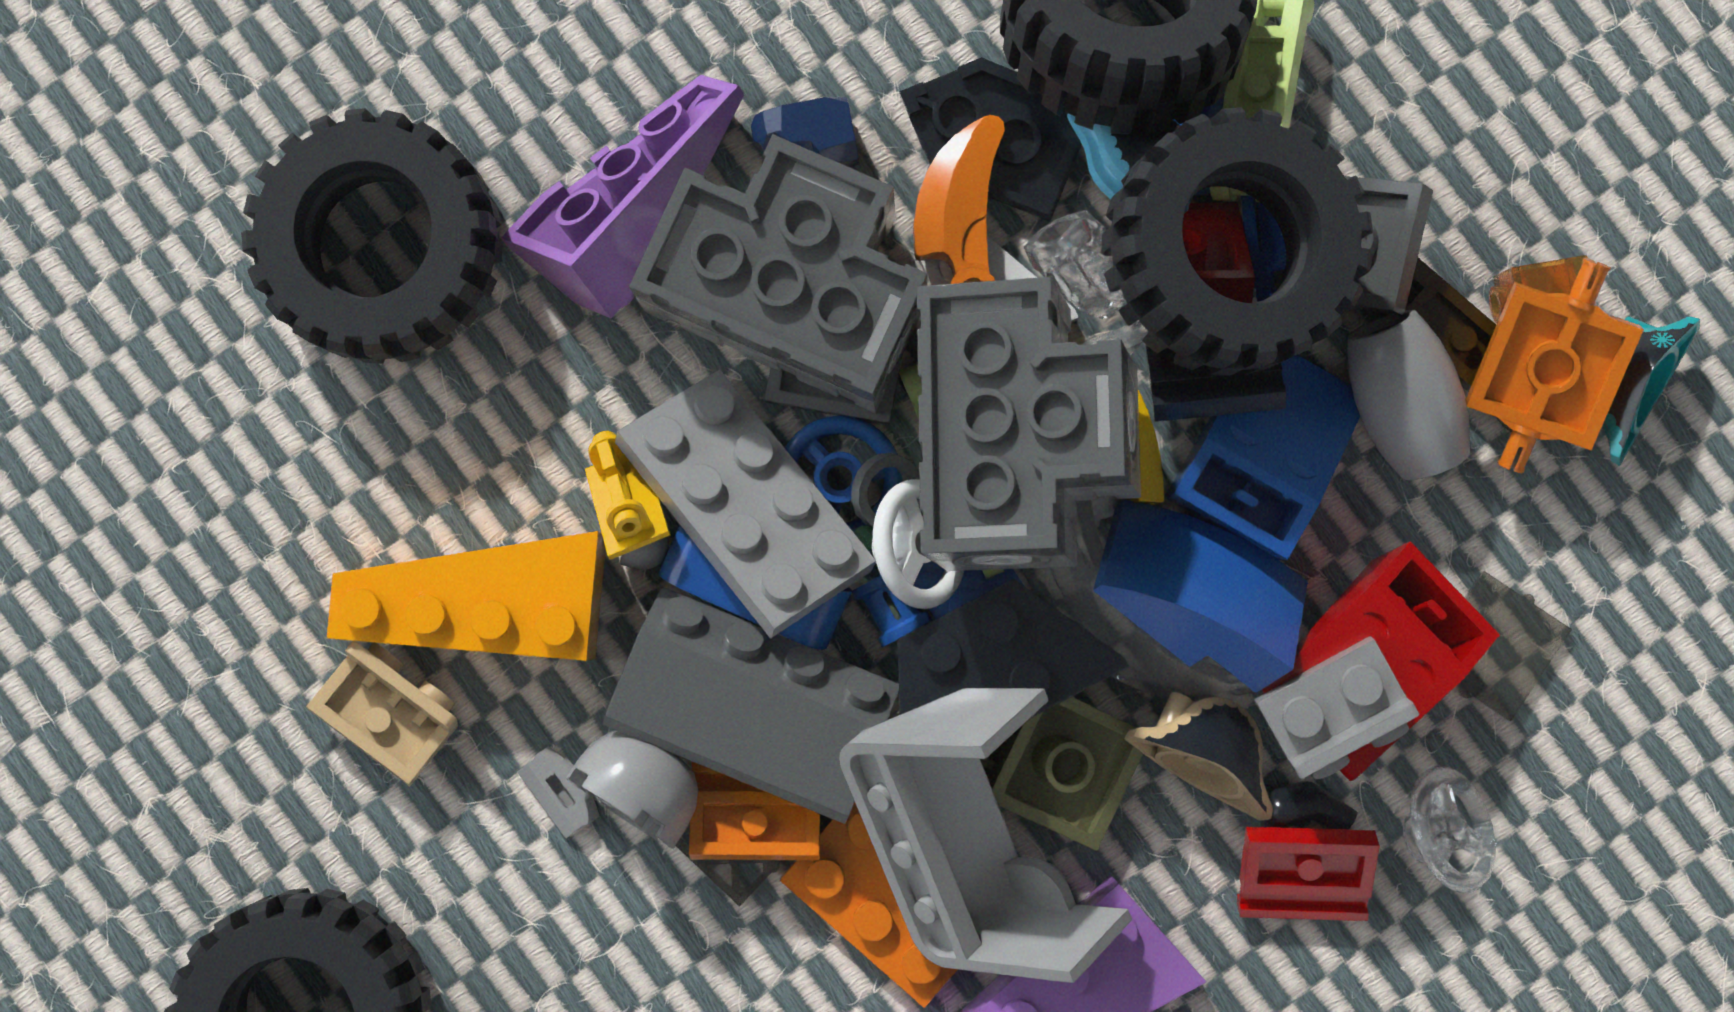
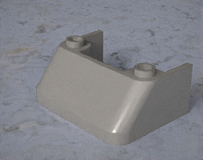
[839,688,1132,983]

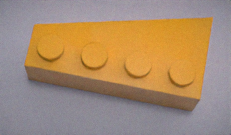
[327,531,606,661]

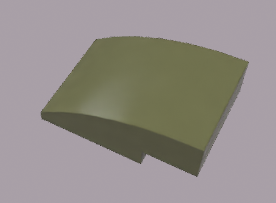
[980,697,1143,851]

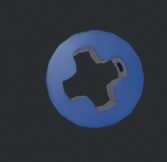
[852,575,932,647]

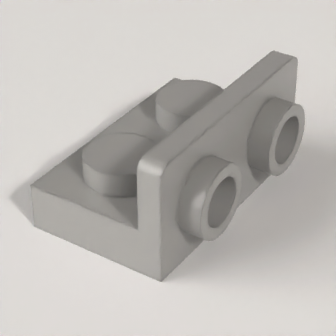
[1254,636,1419,779]

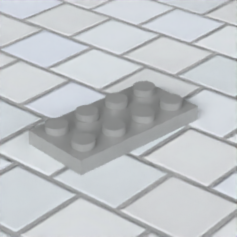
[615,369,876,639]

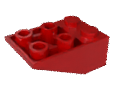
[1262,541,1500,781]

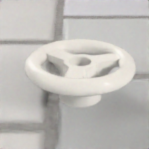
[872,479,964,609]

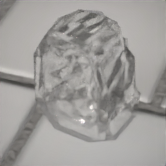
[1024,210,1125,319]

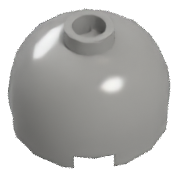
[566,730,699,849]

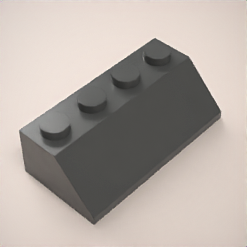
[602,587,899,824]

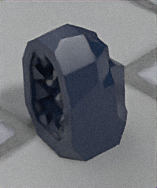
[751,97,859,167]

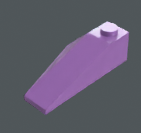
[501,75,745,318]

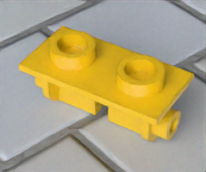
[585,431,670,560]

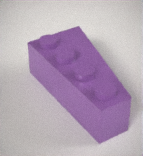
[960,875,1206,1012]

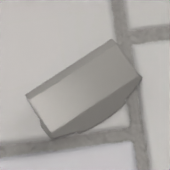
[517,746,599,838]

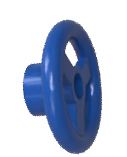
[785,416,903,539]

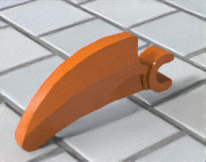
[913,115,1005,284]

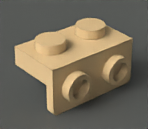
[306,641,458,787]

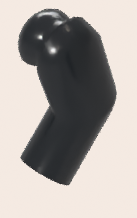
[1260,781,1358,829]

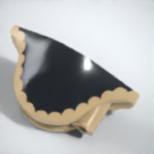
[1124,692,1273,821]

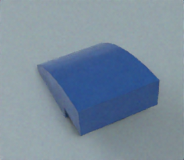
[1093,499,1308,693]

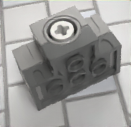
[629,134,927,414]
[917,277,1141,571]

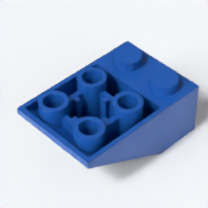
[1164,355,1360,560]

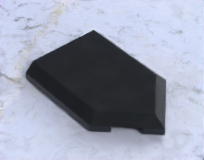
[899,57,1082,222]

